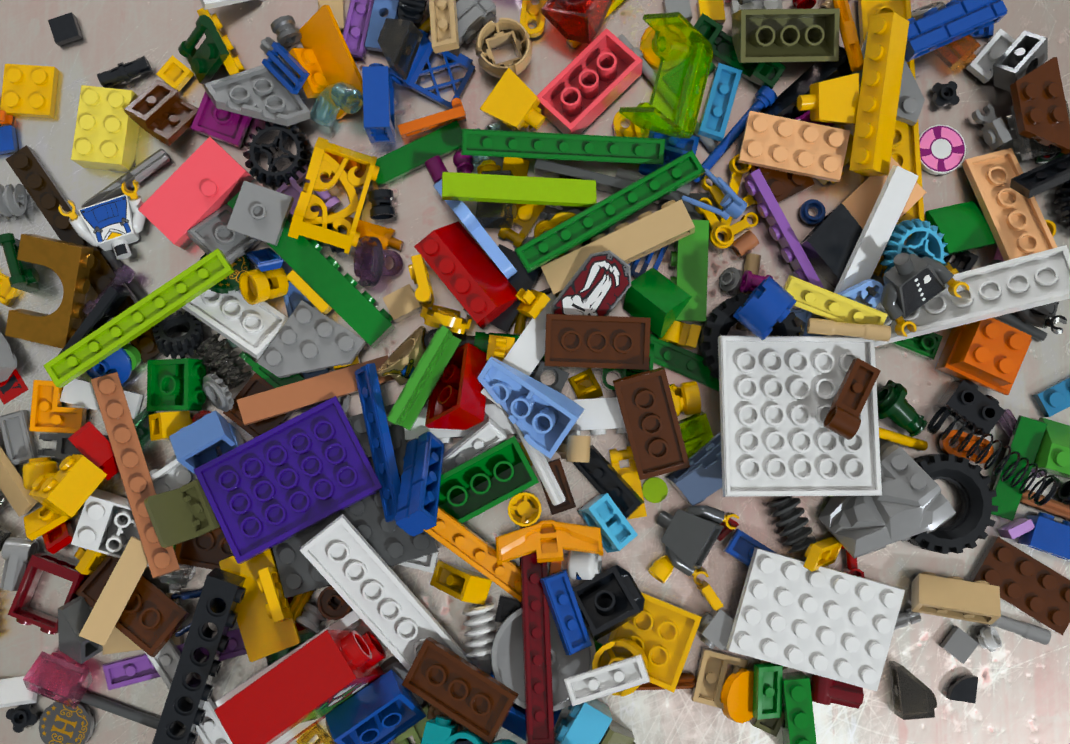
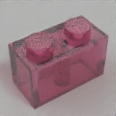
[23,651,93,709]

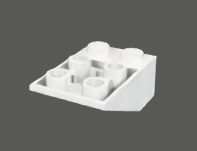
[71,489,149,566]

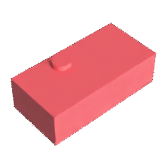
[537,28,643,134]
[138,137,254,250]

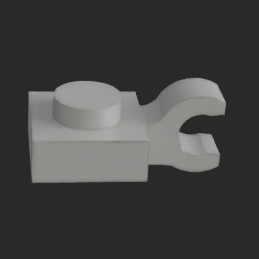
[972,104,1012,151]

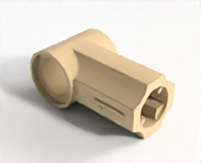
[556,435,591,463]

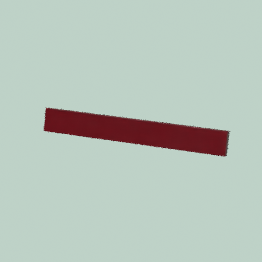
[519,526,555,744]

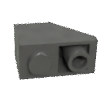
[58,596,103,664]

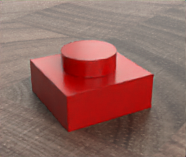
[42,520,74,554]

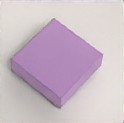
[997,518,1035,539]

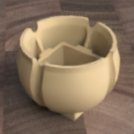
[475,17,533,78]

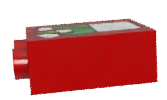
[214,630,386,744]

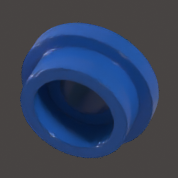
[800,199,826,225]

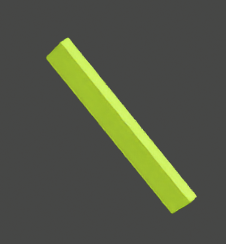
[442,172,597,207]

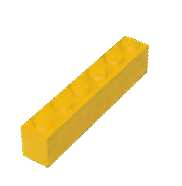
[849,12,910,176]

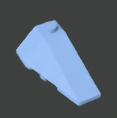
[477,356,585,459]

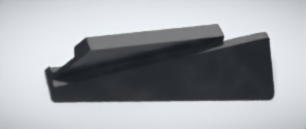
[760,46,852,119]

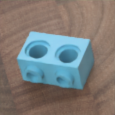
[577,493,638,553]

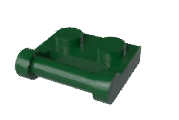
[178,15,229,84]
[0,233,40,293]

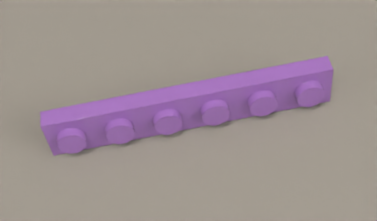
[744,169,825,289]

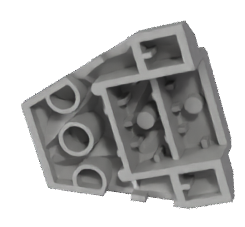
[818,438,956,558]

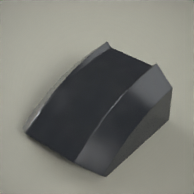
[573,565,645,641]

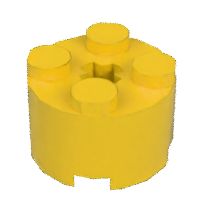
[592,638,648,696]

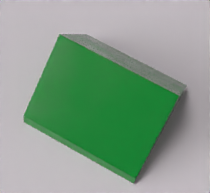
[623,267,692,338]

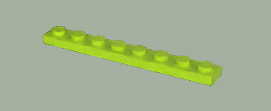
[43,248,235,388]

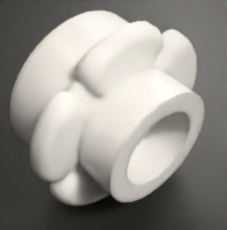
[977,627,1002,652]

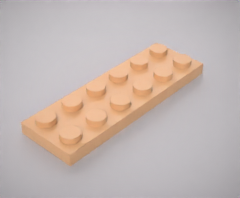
[962,148,1057,261]

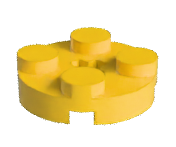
[420,304,472,334]

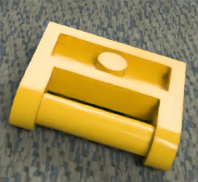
[408,254,435,309]

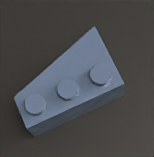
[666,431,722,506]

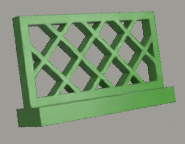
[387,325,462,431]

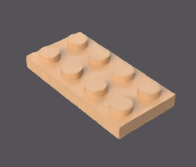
[738,111,850,182]

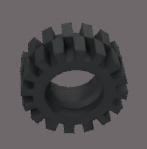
[152,311,204,359]

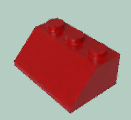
[425,343,487,430]

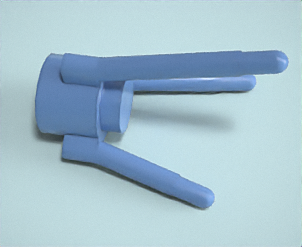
[681,168,747,220]

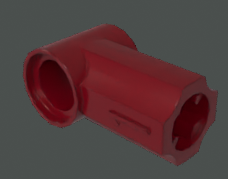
[810,674,864,709]

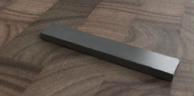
[534,159,683,204]

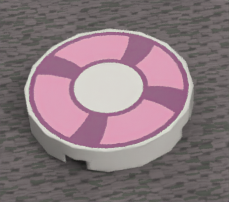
[919,125,966,175]

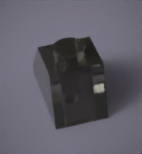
[378,18,423,80]
[889,661,937,720]

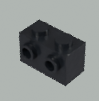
[936,379,1006,436]

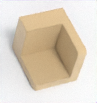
[383,284,422,323]

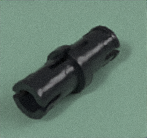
[97,55,152,88]

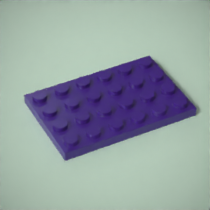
[193,396,383,564]

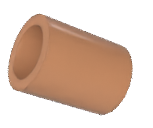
[730,230,759,258]

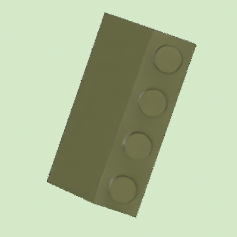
[732,8,840,63]

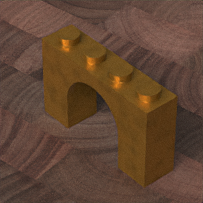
[5,234,94,349]

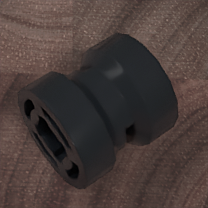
[368,189,396,220]

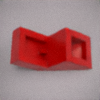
[68,421,119,481]

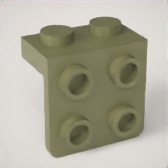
[144,479,220,548]

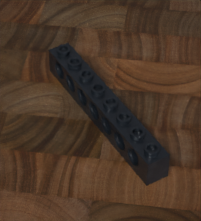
[152,568,246,744]

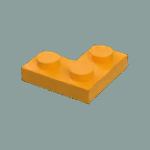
[29,380,87,433]

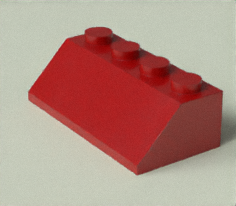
[414,221,518,329]

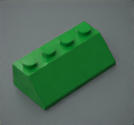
[438,436,539,523]

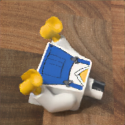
[58,180,146,260]

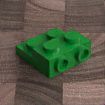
[147,358,206,411]

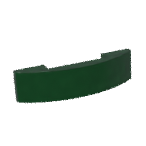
[689,13,786,89]

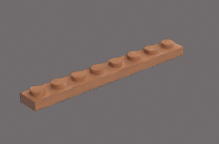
[90,372,180,579]

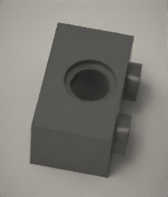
[993,30,1048,92]

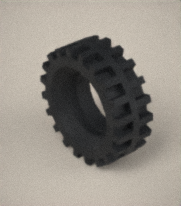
[699,293,802,380]
[908,454,998,554]

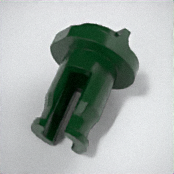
[877,380,928,437]

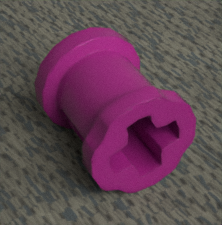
[740,270,773,293]

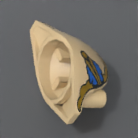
[377,326,426,385]

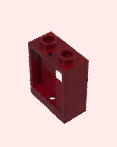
[8,552,89,635]

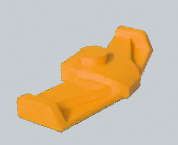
[495,520,603,565]

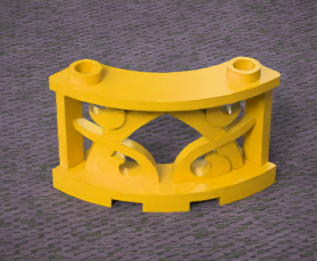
[288,137,380,254]

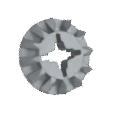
[203,373,234,412]

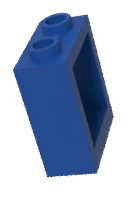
[362,63,396,143]

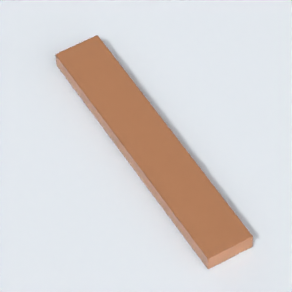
[237,355,395,426]

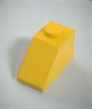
[430,560,492,605]

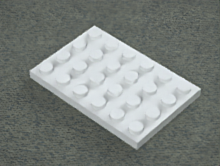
[726,547,905,691]

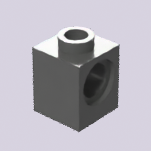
[530,361,570,393]

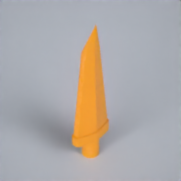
[328,212,404,253]

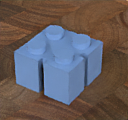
[169,410,244,475]

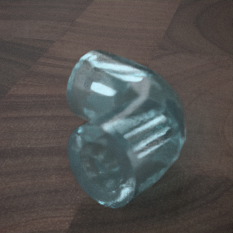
[310,82,363,127]

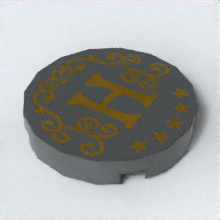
[39,698,95,744]

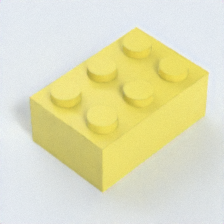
[71,85,140,172]

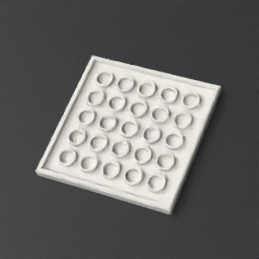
[718,335,882,497]

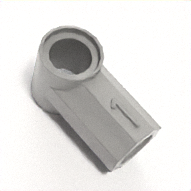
[0,537,39,591]

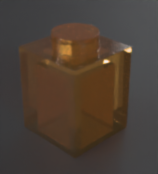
[933,35,981,71]

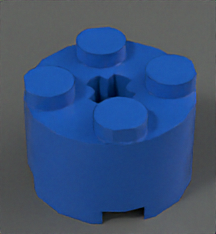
[733,276,796,340]

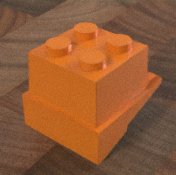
[935,318,1032,395]

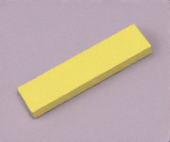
[784,275,888,325]

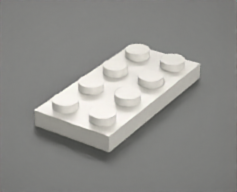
[182,289,288,360]

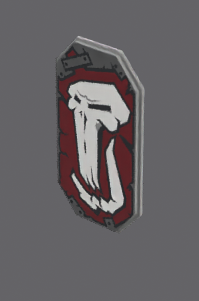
[551,250,631,316]

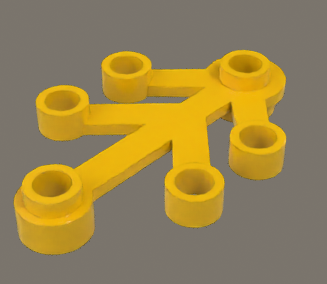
[695,154,759,249]

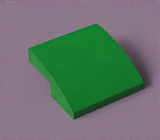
[925,201,995,256]

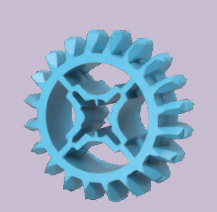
[880,219,949,274]

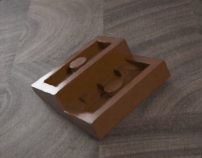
[124,79,198,146]

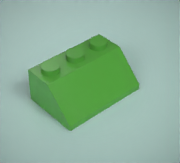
[1032,418,1070,479]

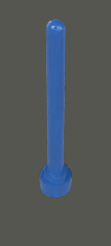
[693,85,777,183]

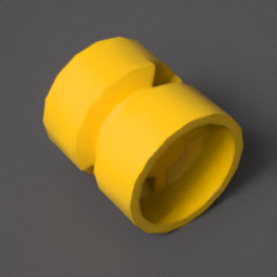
[239,267,289,305]
[669,381,701,416]
[508,491,542,526]

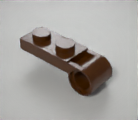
[823,358,881,440]

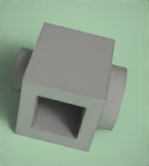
[698,609,734,651]

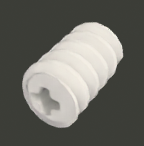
[462,603,496,660]

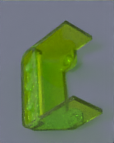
[619,12,713,138]

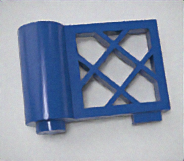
[389,28,475,109]

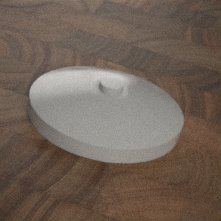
[490,608,596,711]

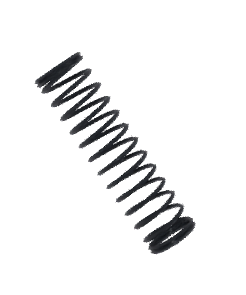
[927,405,1060,506]

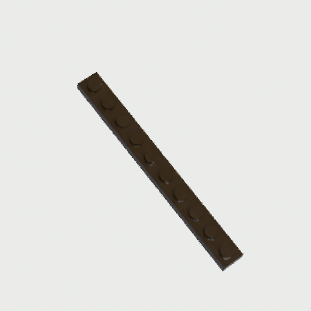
[6,145,163,364]

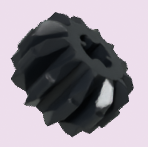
[398,0,427,24]

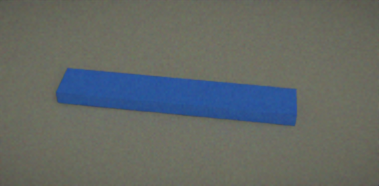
[354,363,401,522]

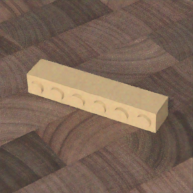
[541,199,695,297]

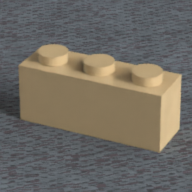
[911,572,1001,625]

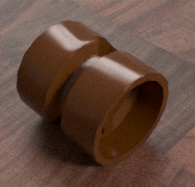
[317,585,353,620]

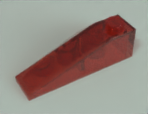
[541,0,613,44]

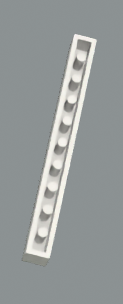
[404,397,627,443]

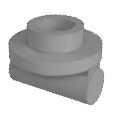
[719,267,743,296]

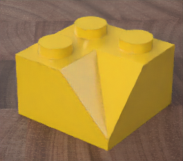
[28,454,107,518]

